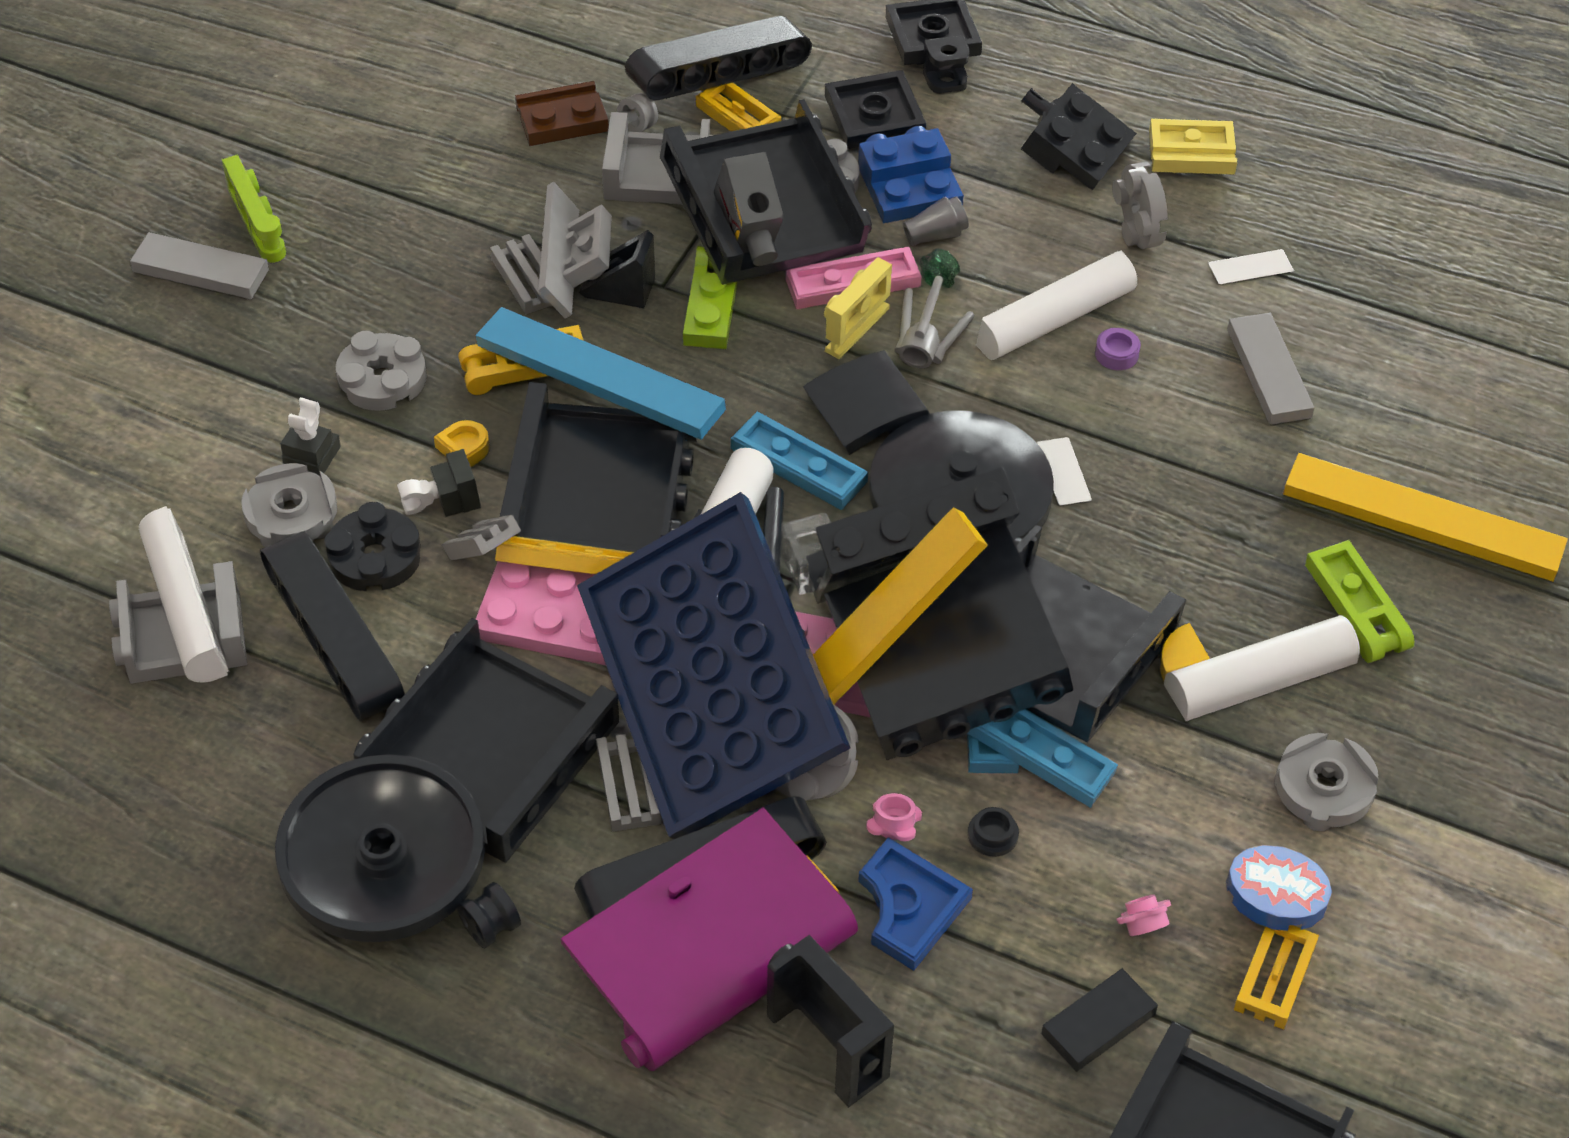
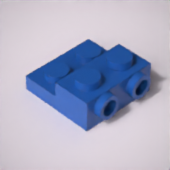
[858,126,964,224]

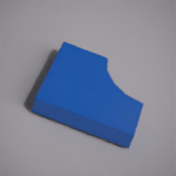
[858,837,973,971]

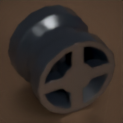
[457,882,521,948]

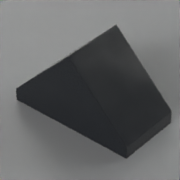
[579,230,655,309]

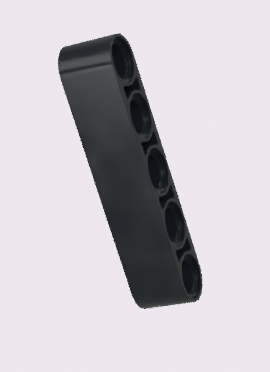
[625,16,812,101]
[260,531,405,721]
[574,796,827,920]

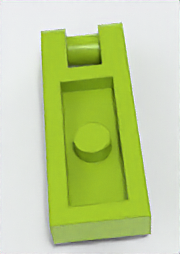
[222,155,286,263]
[683,246,738,349]
[1305,540,1415,663]

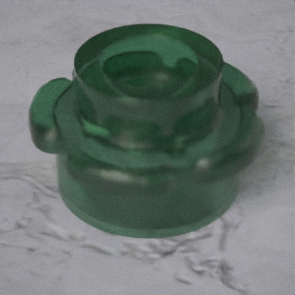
[920,248,960,288]

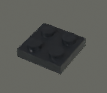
[825,70,926,149]

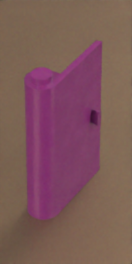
[561,807,858,1071]

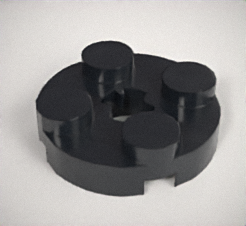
[324,502,421,591]

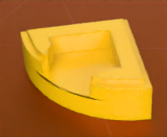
[1160,623,1210,680]

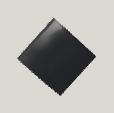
[803,350,930,455]

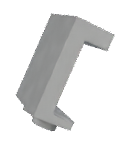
[602,112,713,204]
[109,561,247,684]

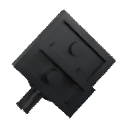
[1021,83,1137,190]

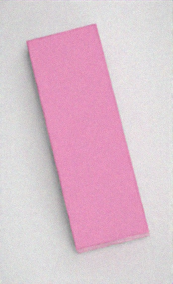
[786,247,921,309]

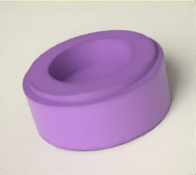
[1095,328,1141,370]

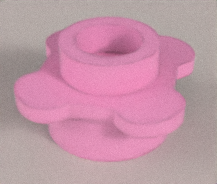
[866,793,922,841]
[1117,895,1171,936]

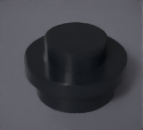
[968,807,1019,857]

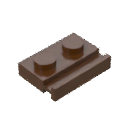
[515,81,609,146]

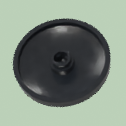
[869,411,1054,540]
[275,755,485,942]

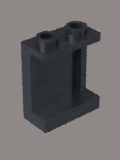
[767,934,894,1108]

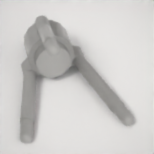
[895,276,974,369]

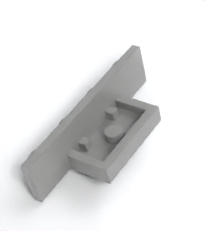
[538,182,612,318]

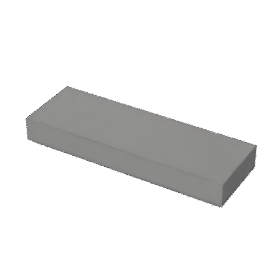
[130,232,269,299]
[1227,312,1314,425]

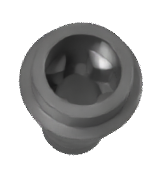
[903,197,969,246]

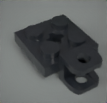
[885,0,982,94]

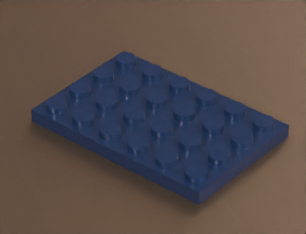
[577,492,851,839]

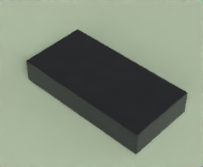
[1041,968,1158,1072]

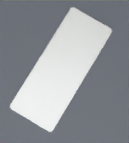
[1209,249,1294,284]
[1037,437,1092,506]

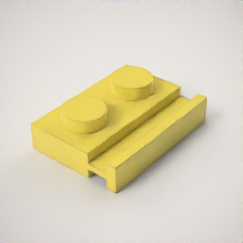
[1149,119,1237,174]
[824,257,892,359]

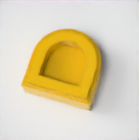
[434,420,490,467]

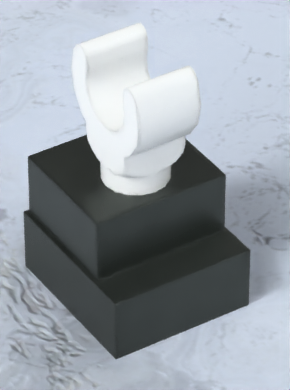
[280,398,341,477]
[397,449,481,517]

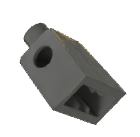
[713,152,783,266]

